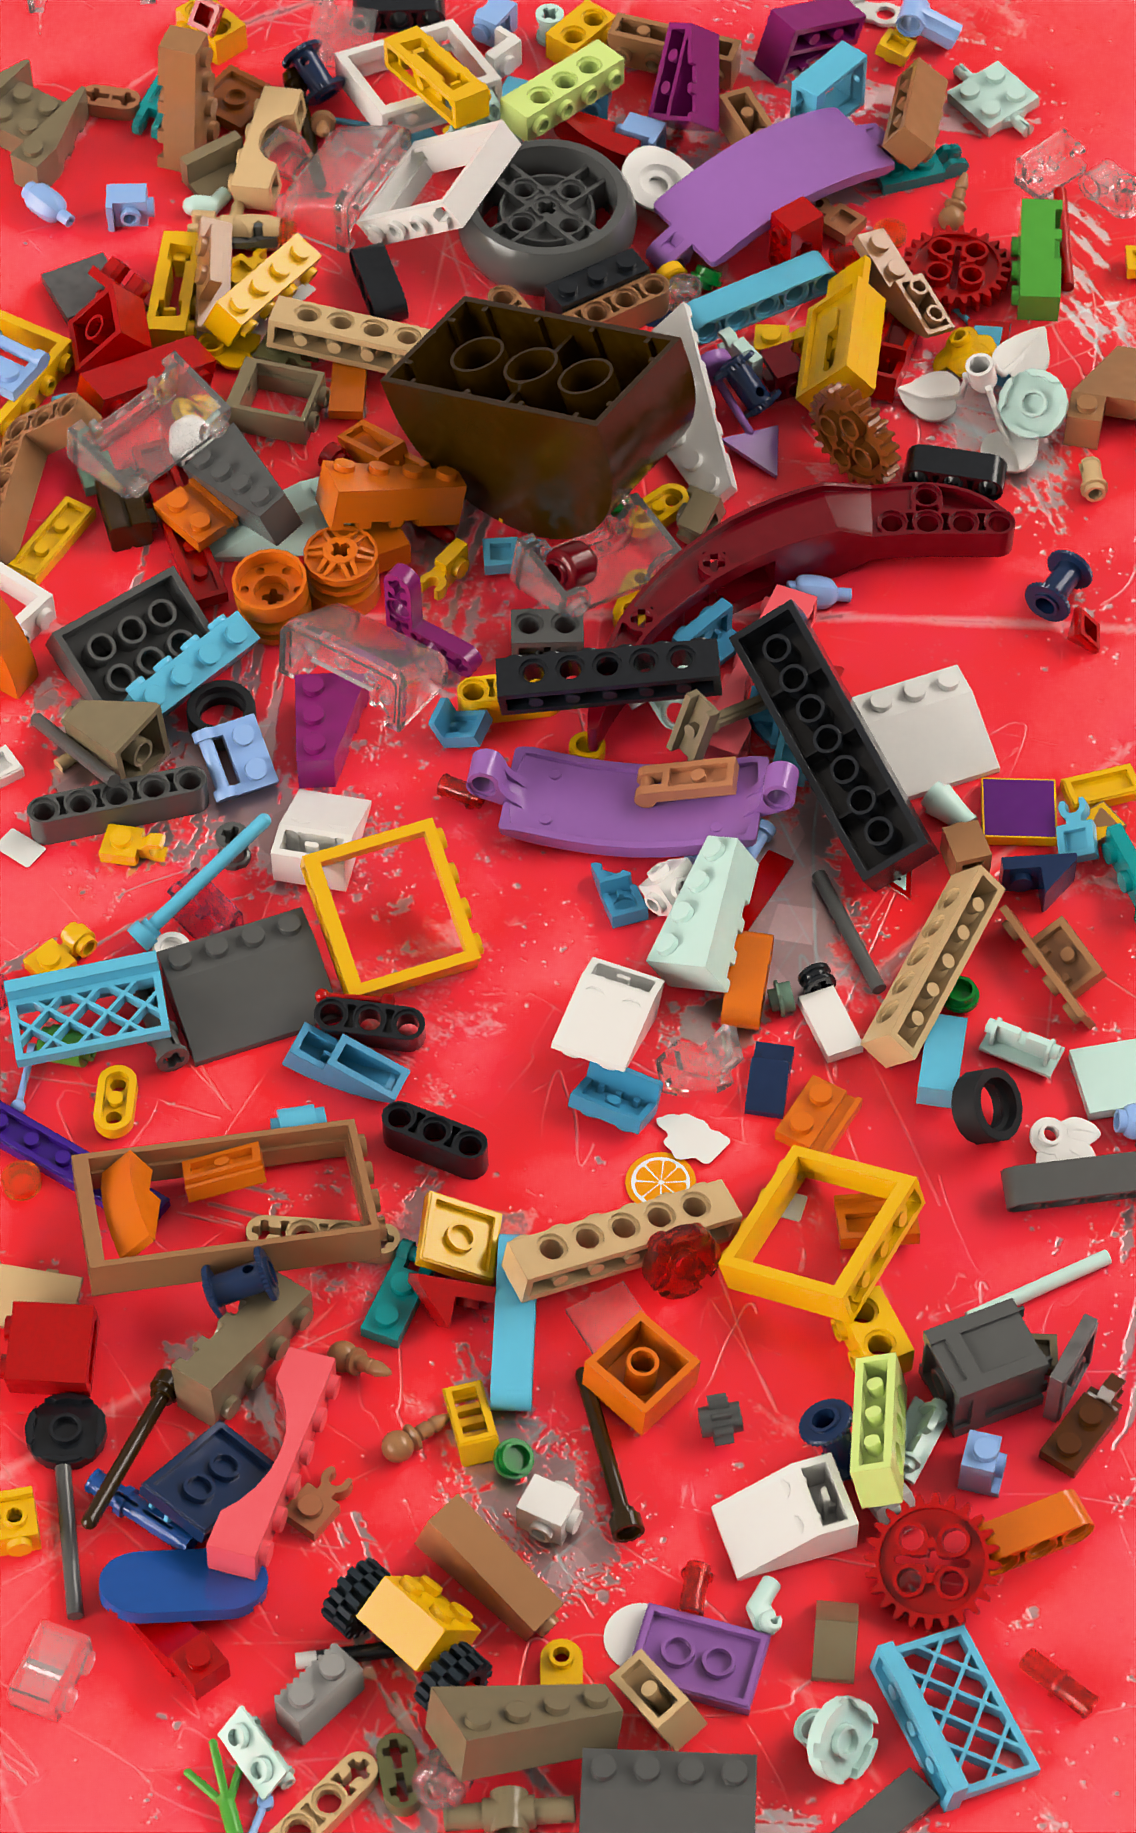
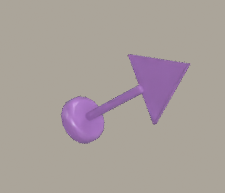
[700,348,779,479]

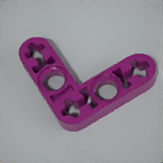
[384,563,483,677]

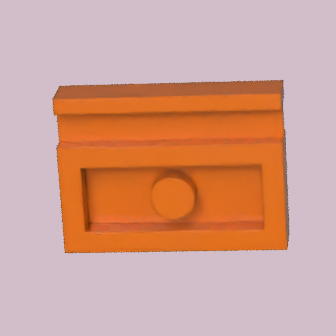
[153,477,239,552]
[775,1074,863,1154]
[182,1141,267,1203]
[833,1193,921,1249]

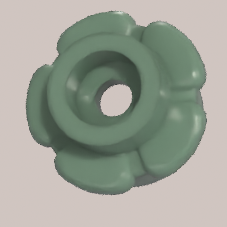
[767,980,796,1017]

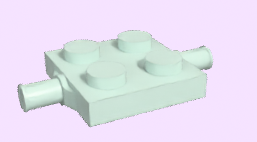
[947,61,1039,138]

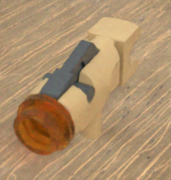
[187,201,297,252]

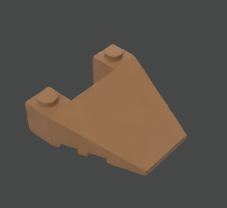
[1063,346,1136,450]

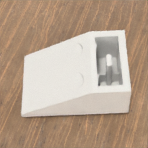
[270,789,372,892]
[551,957,665,1072]
[711,1452,859,1581]

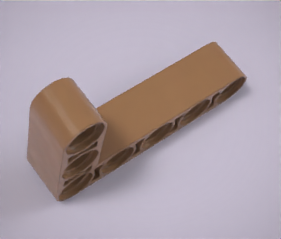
[488,273,669,329]
[0,392,102,565]

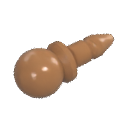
[311,109,336,137]
[938,172,969,231]
[327,1340,392,1377]
[381,1413,450,1463]

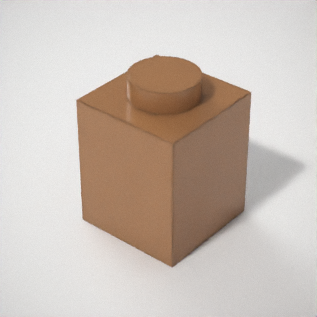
[940,820,992,876]

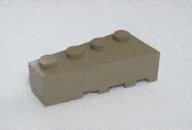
[171,1272,314,1426]
[425,1684,624,1782]

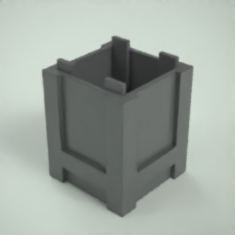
[918,1298,1052,1438]

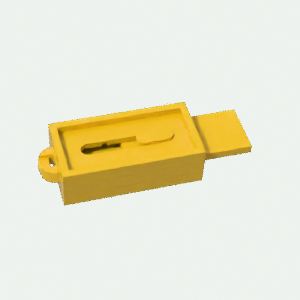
[795,255,886,412]

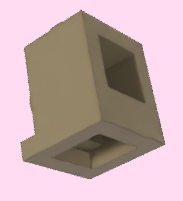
[676,485,726,544]

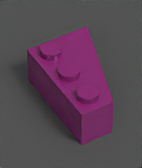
[753,0,867,85]
[647,22,719,132]
[295,671,370,789]

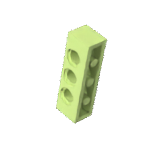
[500,39,625,141]
[850,1352,907,1509]

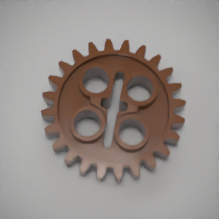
[809,382,901,485]

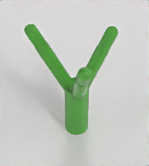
[183,1739,244,1833]

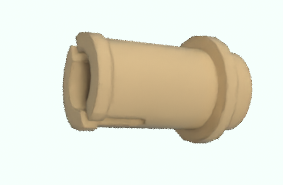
[1079,456,1108,502]

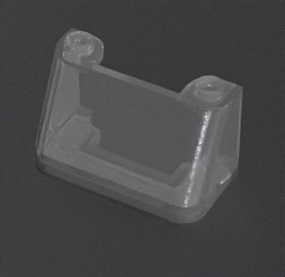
[274,124,411,254]
[67,351,231,499]
[510,492,682,618]
[279,603,448,733]

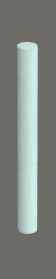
[965,1249,1112,1315]

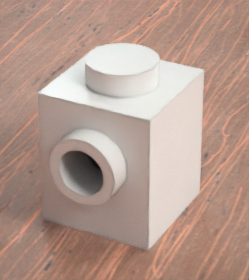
[516,1474,584,1546]

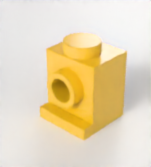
[0,1486,42,1557]

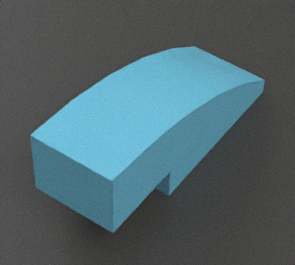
[916,1014,968,1109]

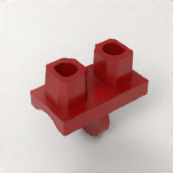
[88,256,152,312]

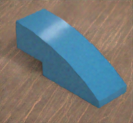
[282,1022,411,1103]

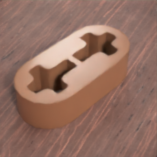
[86,84,141,121]

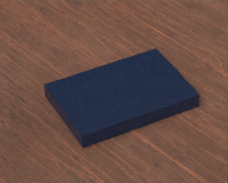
[138,1420,274,1544]

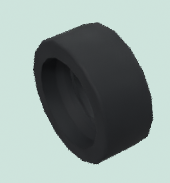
[186,680,257,751]
[951,1068,1023,1145]

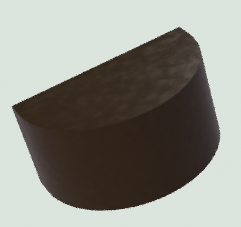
[380,296,696,539]

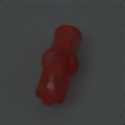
[1019,1649,1100,1719]

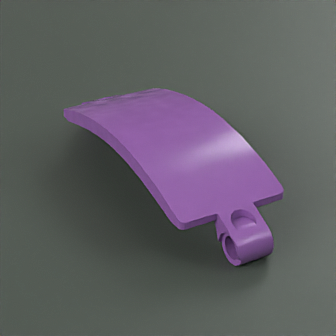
[645,107,895,270]
[466,746,800,858]

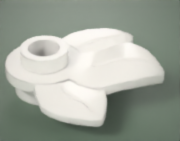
[1029,1117,1101,1163]

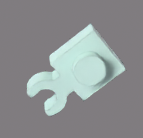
[717,327,763,381]

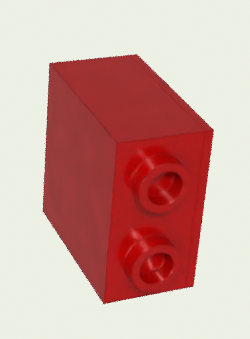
[0,1301,100,1397]

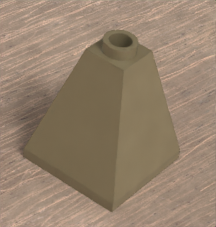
[61,700,171,780]

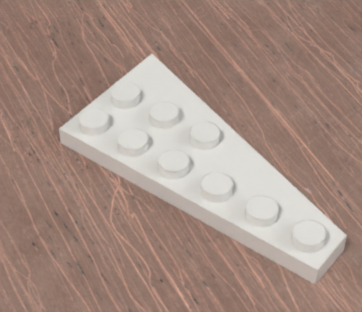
[650,301,738,503]

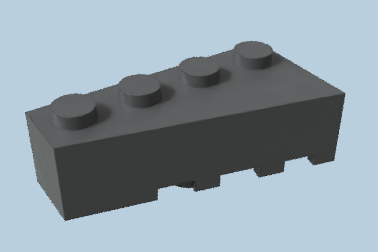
[182,422,303,546]

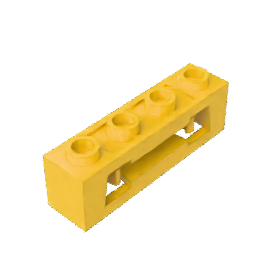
[384,26,491,129]
[147,230,198,349]

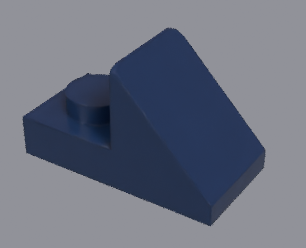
[999,853,1078,912]
[744,1041,795,1119]

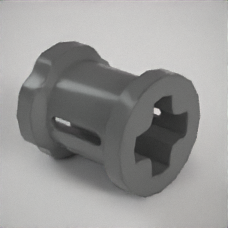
[215,822,251,871]

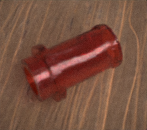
[828,244,861,271]
[437,773,485,810]
[677,1560,714,1616]

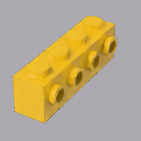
[203,233,322,347]

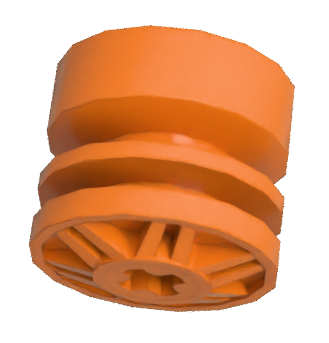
[303,524,381,621]
[231,549,313,646]

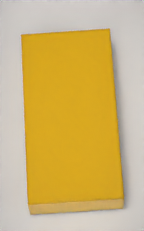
[1060,763,1136,813]

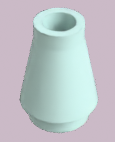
[921,781,977,825]

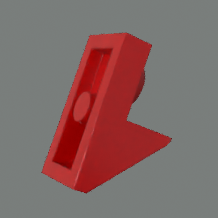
[408,1273,496,1329]

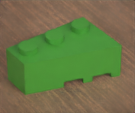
[1010,198,1063,321]

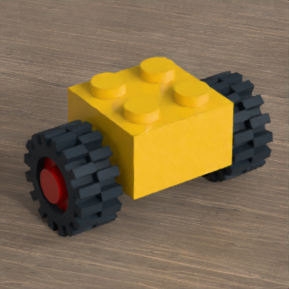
[321,1558,493,1711]

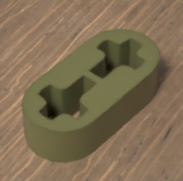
[376,1733,422,1817]

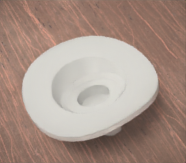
[621,146,693,212]

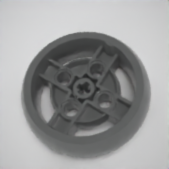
[458,139,637,297]

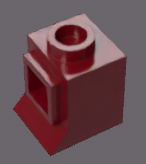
[759,339,801,402]

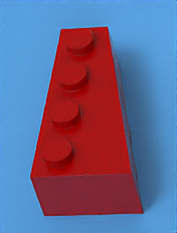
[77,335,217,449]

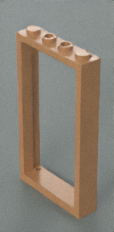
[71,1119,387,1296]

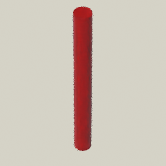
[1053,186,1075,292]

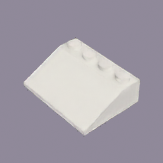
[852,664,1000,801]

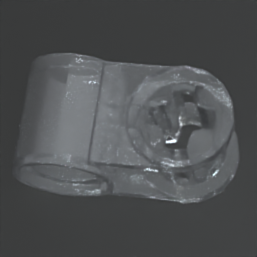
[1078,159,1136,219]

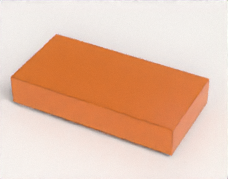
[328,362,368,420]

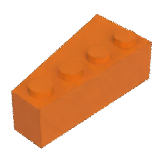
[315,458,467,530]

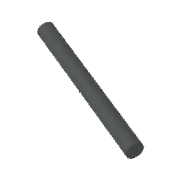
[30,713,120,788]
[812,870,886,994]
[55,1464,84,1620]

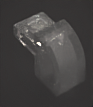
[655,1024,744,1098]

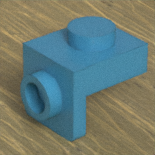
[428,698,493,748]

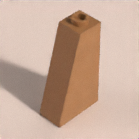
[414,1493,564,1642]

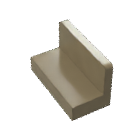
[179,130,243,196]

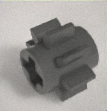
[697,1393,744,1446]

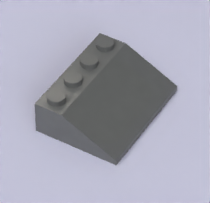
[45,565,210,701]
[156,907,341,1067]
[579,1748,757,1833]

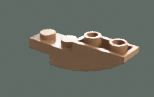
[852,228,955,338]

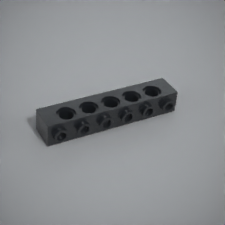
[496,637,722,716]

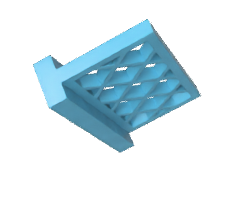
[3,950,172,1068]
[869,1625,1041,1813]

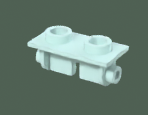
[978,1017,1065,1079]
[904,1396,948,1485]
[217,1705,296,1801]

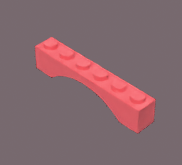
[703,584,817,759]
[206,1346,341,1581]

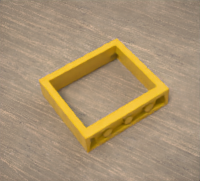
[0,310,74,448]
[300,817,484,996]
[718,1145,926,1324]

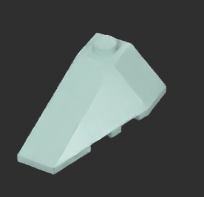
[209,477,351,562]

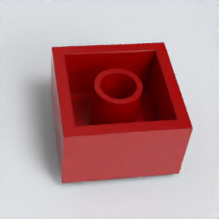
[68,282,152,374]

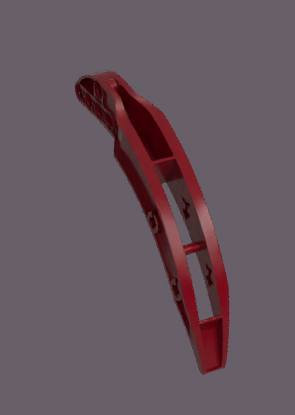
[587,482,1016,752]

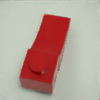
[128,1621,231,1701]

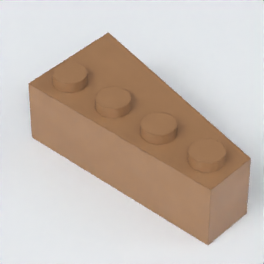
[157,24,220,172]

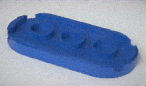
[99,1548,268,1624]

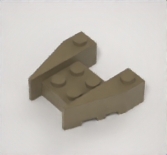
[0,59,89,188]

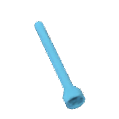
[127,813,271,952]

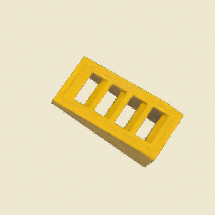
[442,1379,500,1467]

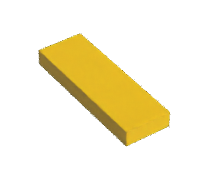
[7,496,97,585]

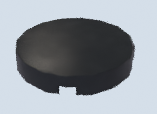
[25,1392,108,1470]

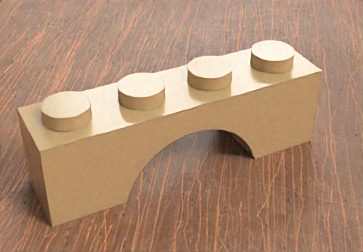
[228,85,307,211]

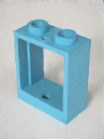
[790,40,868,118]

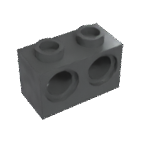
[511,608,584,656]

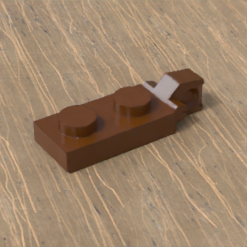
[1039,1373,1126,1479]

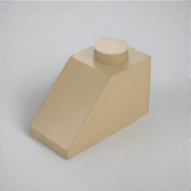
[609,1648,708,1752]

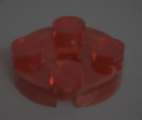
[642,1222,721,1300]

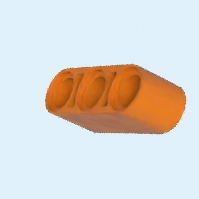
[720,931,774,1030]
[979,1489,1095,1576]

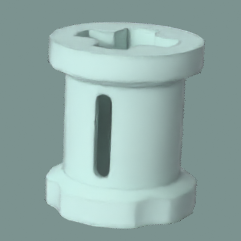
[535,3,564,47]

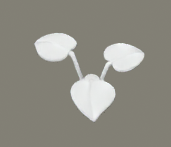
[898,326,1050,474]

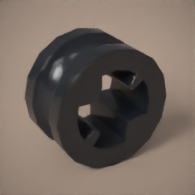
[798,962,837,994]

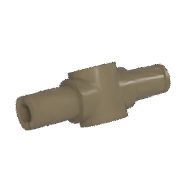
[443,1785,576,1833]

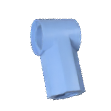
[896,0,963,50]

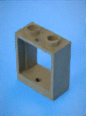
[225,356,330,445]

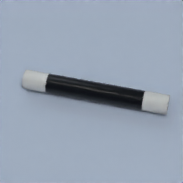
[295,1642,400,1670]

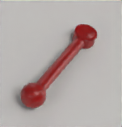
[314,988,396,1005]

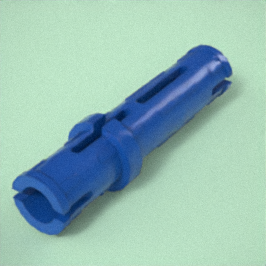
[84,1468,198,1550]

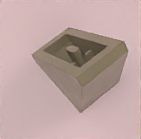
[811,1600,859,1684]

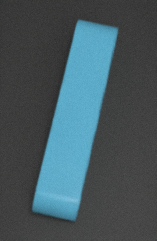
[686,251,837,344]
[490,1234,537,1412]

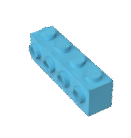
[123,610,260,718]

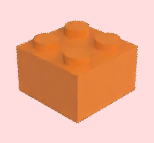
[582,1310,701,1436]

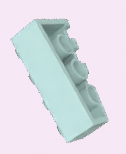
[646,836,759,993]

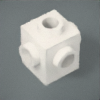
[638,858,693,917]

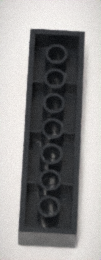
[729,599,939,892]

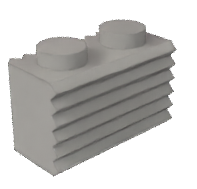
[274,1643,365,1745]

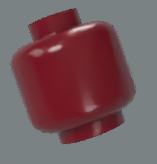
[544,540,598,592]

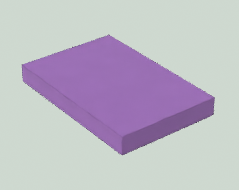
[632,1602,771,1716]

